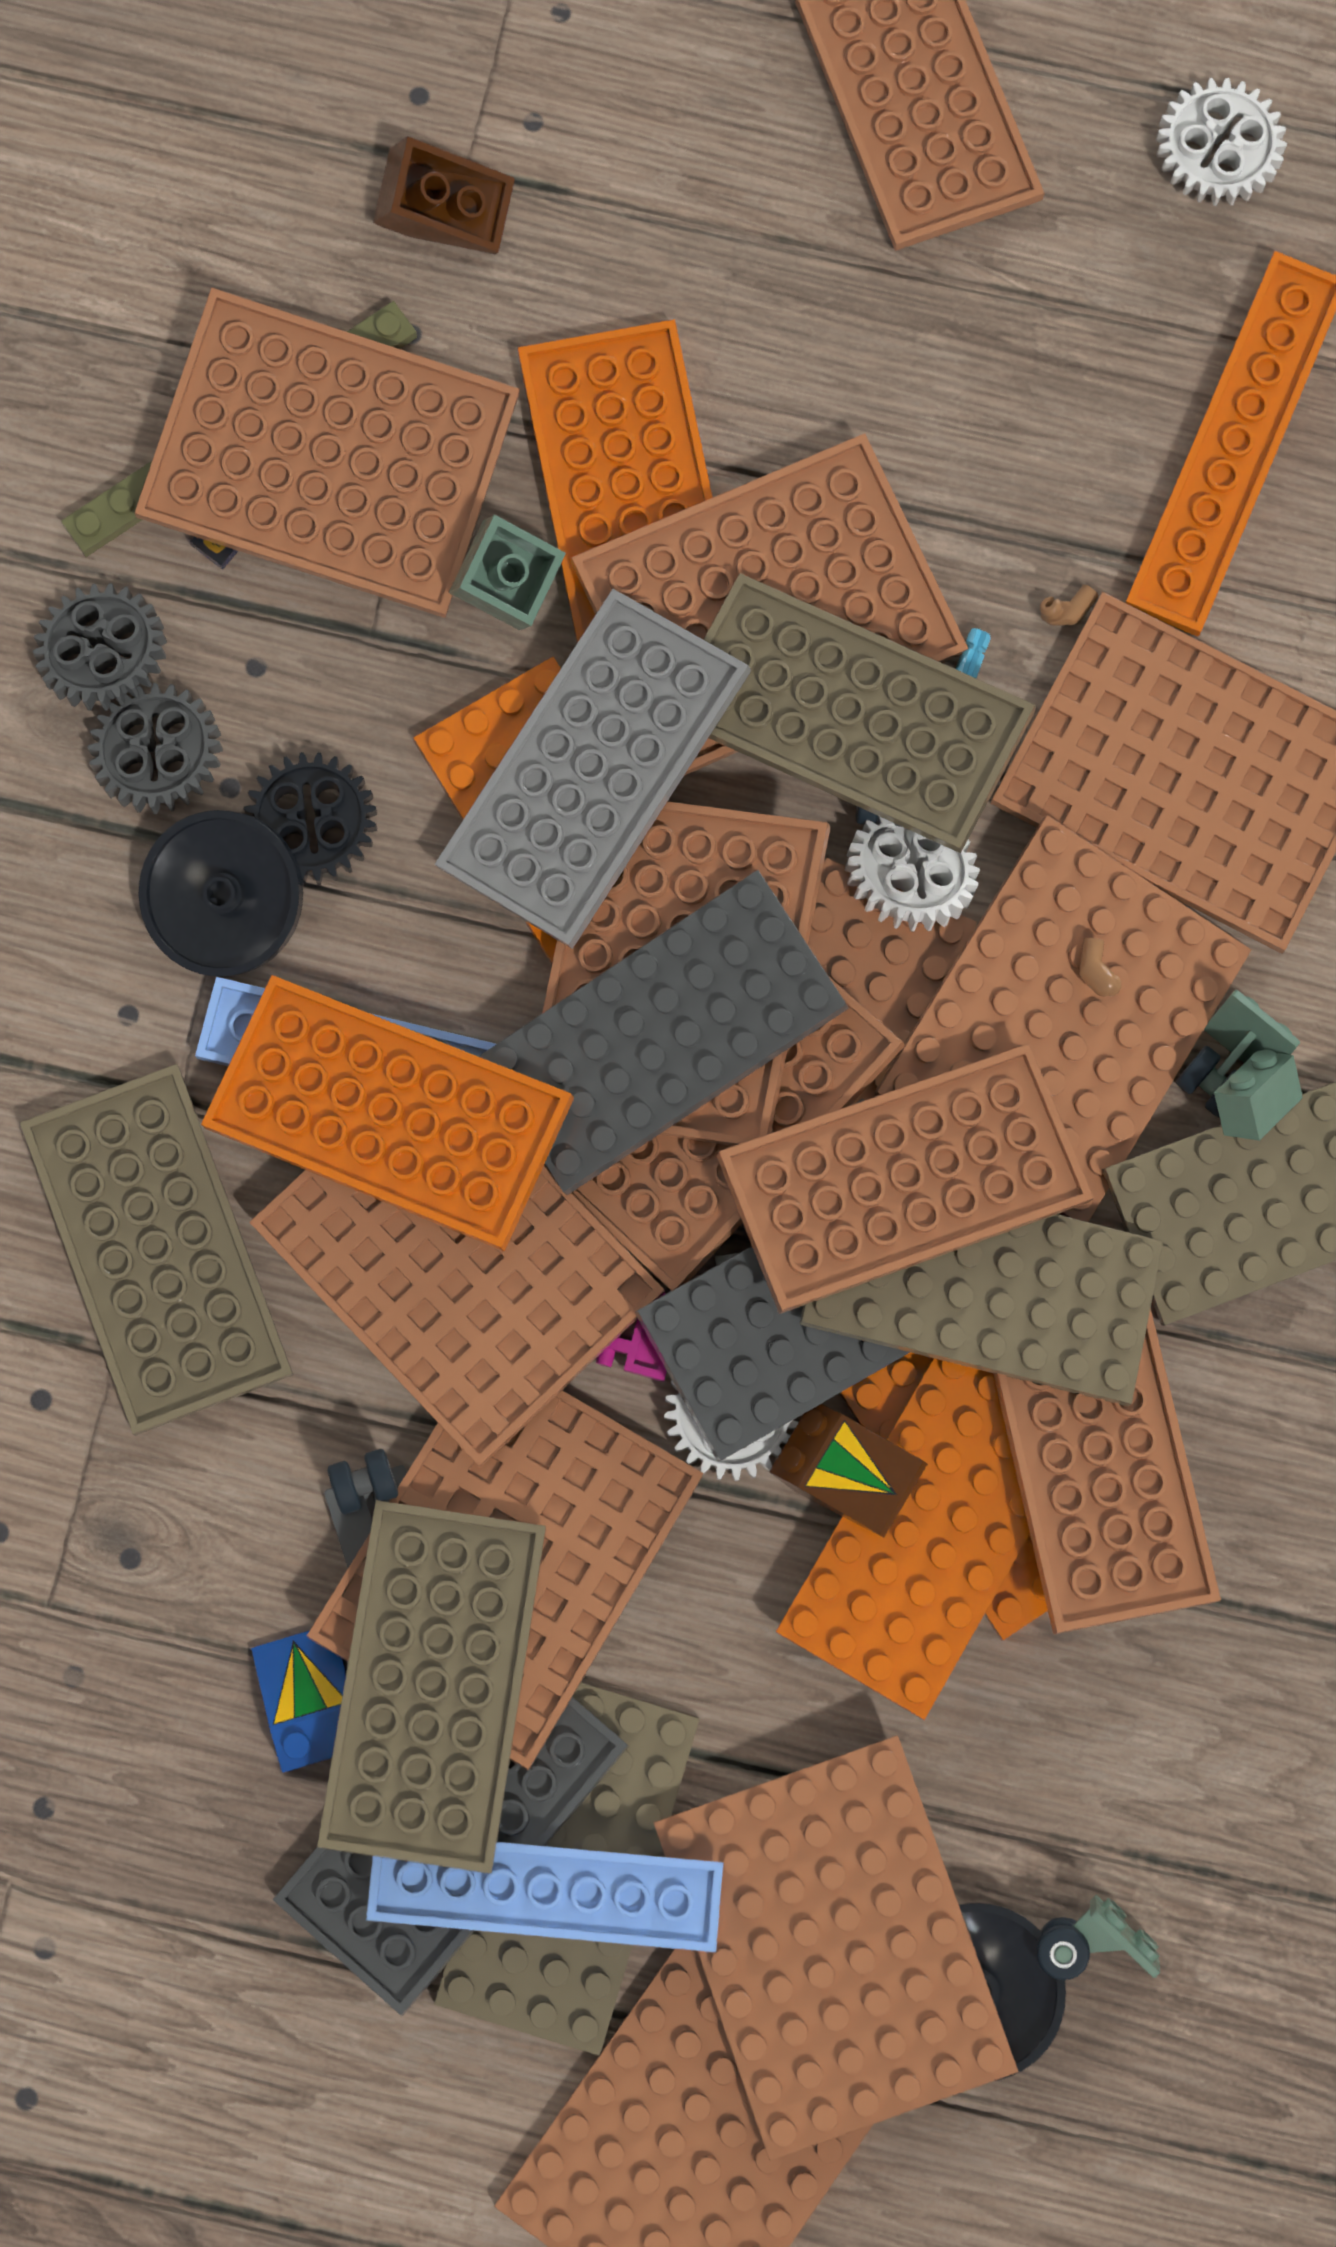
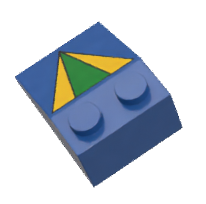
[251,1630,347,1773]

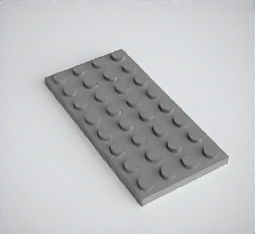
[435,589,751,949]

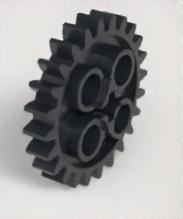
[244,752,378,886]

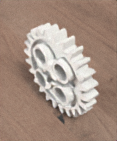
[1156,78,1287,206]
[845,816,980,932]
[664,1381,799,1481]

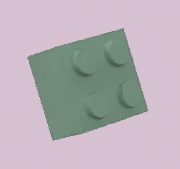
[449,515,566,630]

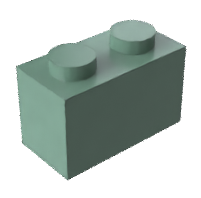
[1214,1050,1303,1141]

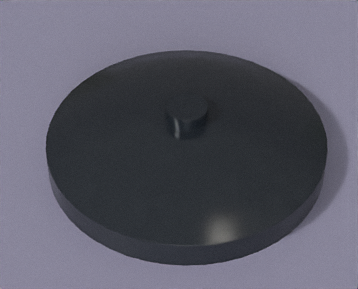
[138,810,303,976]
[959,1902,1066,2081]

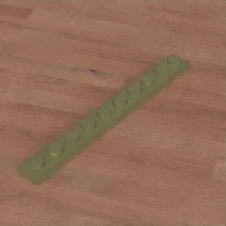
[61,301,417,557]

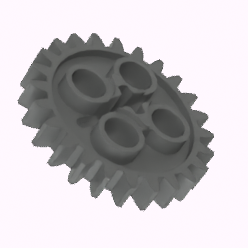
[33,583,167,711]
[88,683,223,814]

